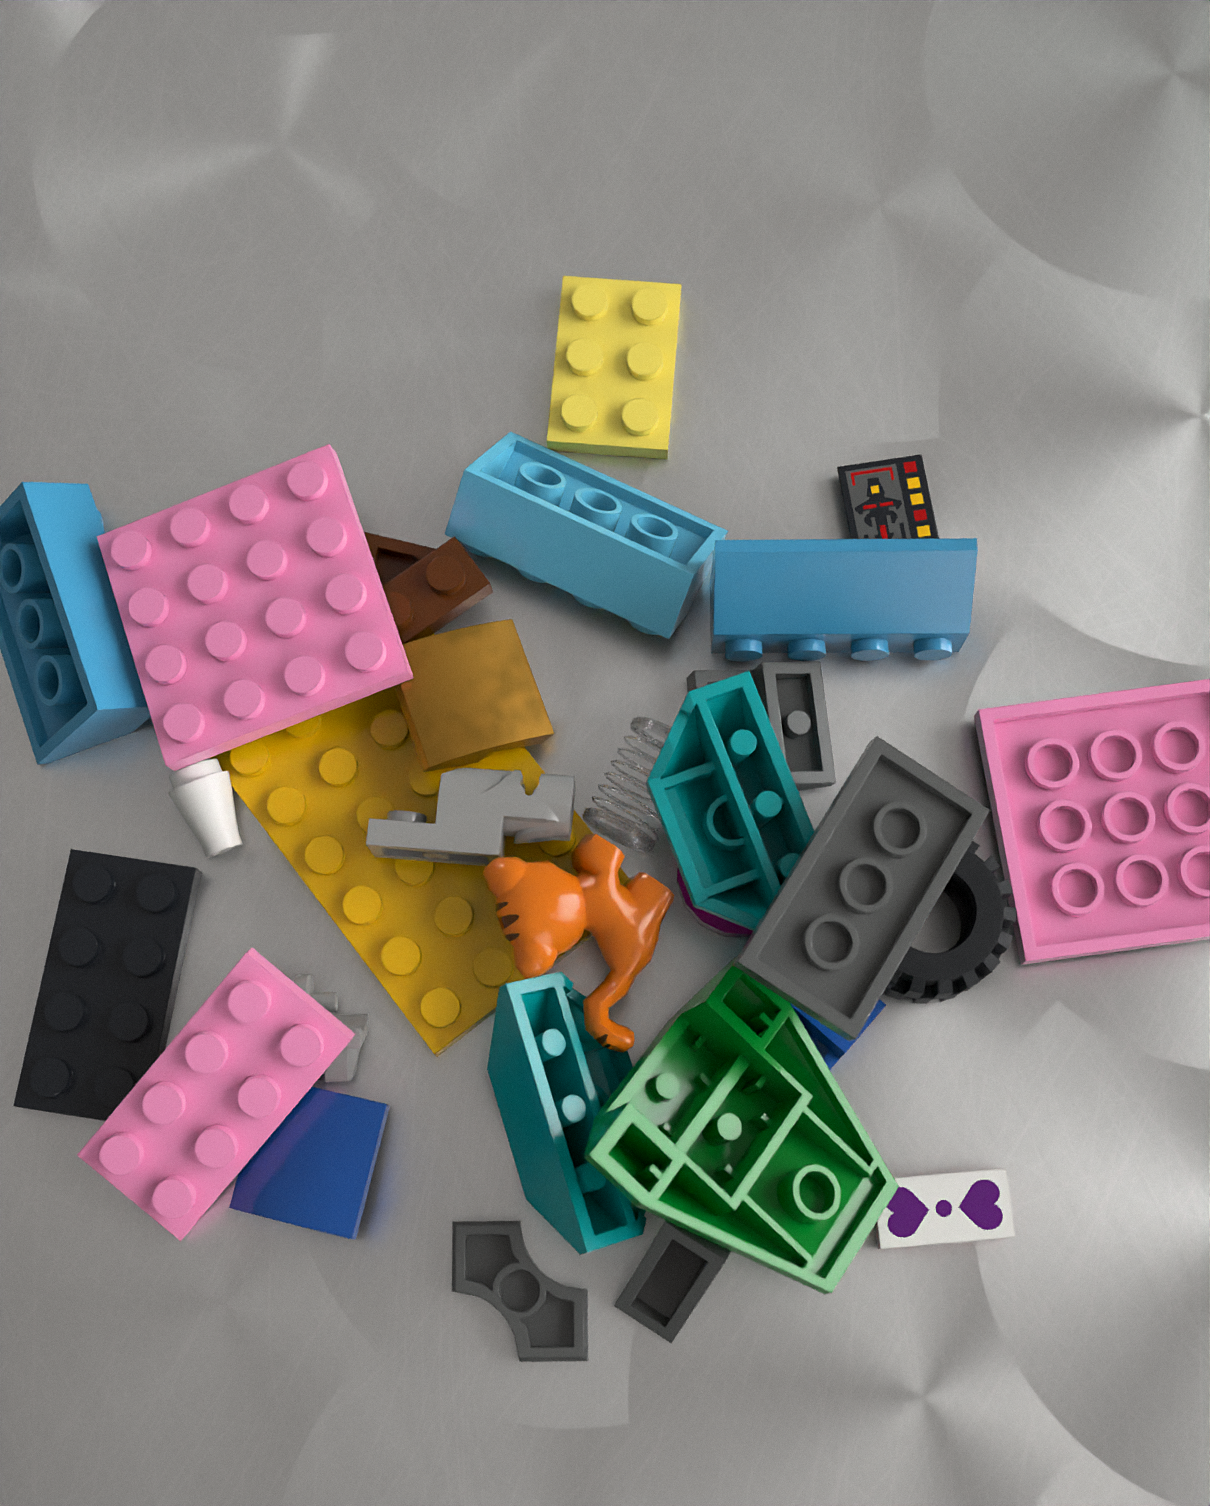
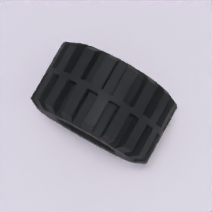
[885,841,1016,1004]

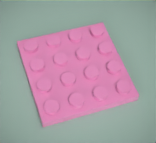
[96,444,414,771]
[974,679,1210,965]

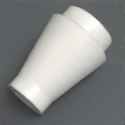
[168,758,243,858]

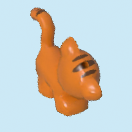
[484,834,675,1053]

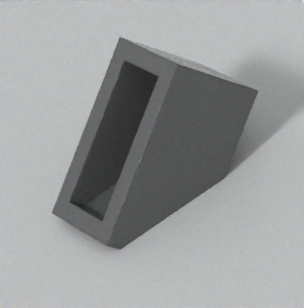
[614,1220,731,1343]

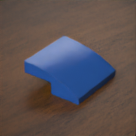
[229,1087,390,1239]

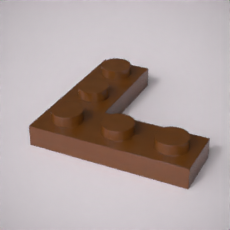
[382,536,493,644]

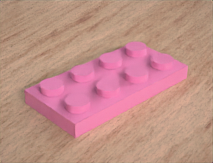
[77,948,355,1241]

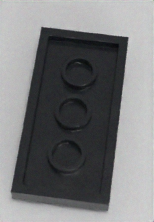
[13,849,202,1121]

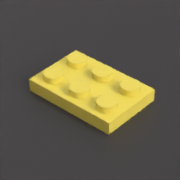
[547,276,682,460]

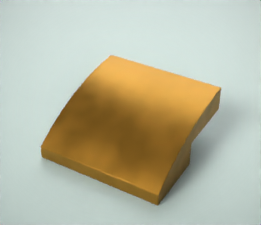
[394,619,555,772]

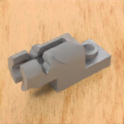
[366,768,575,866]

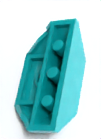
[645,671,814,931]
[487,971,647,1255]

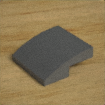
[686,661,836,791]

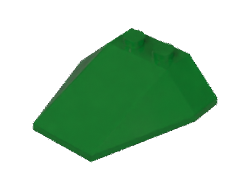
[584,956,899,1294]

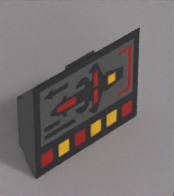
[837,454,939,539]

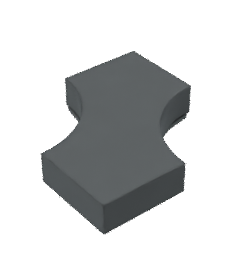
[452,1221,588,1362]

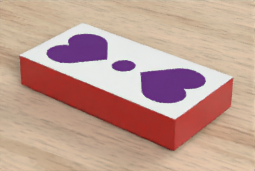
[875,1168,1016,1249]

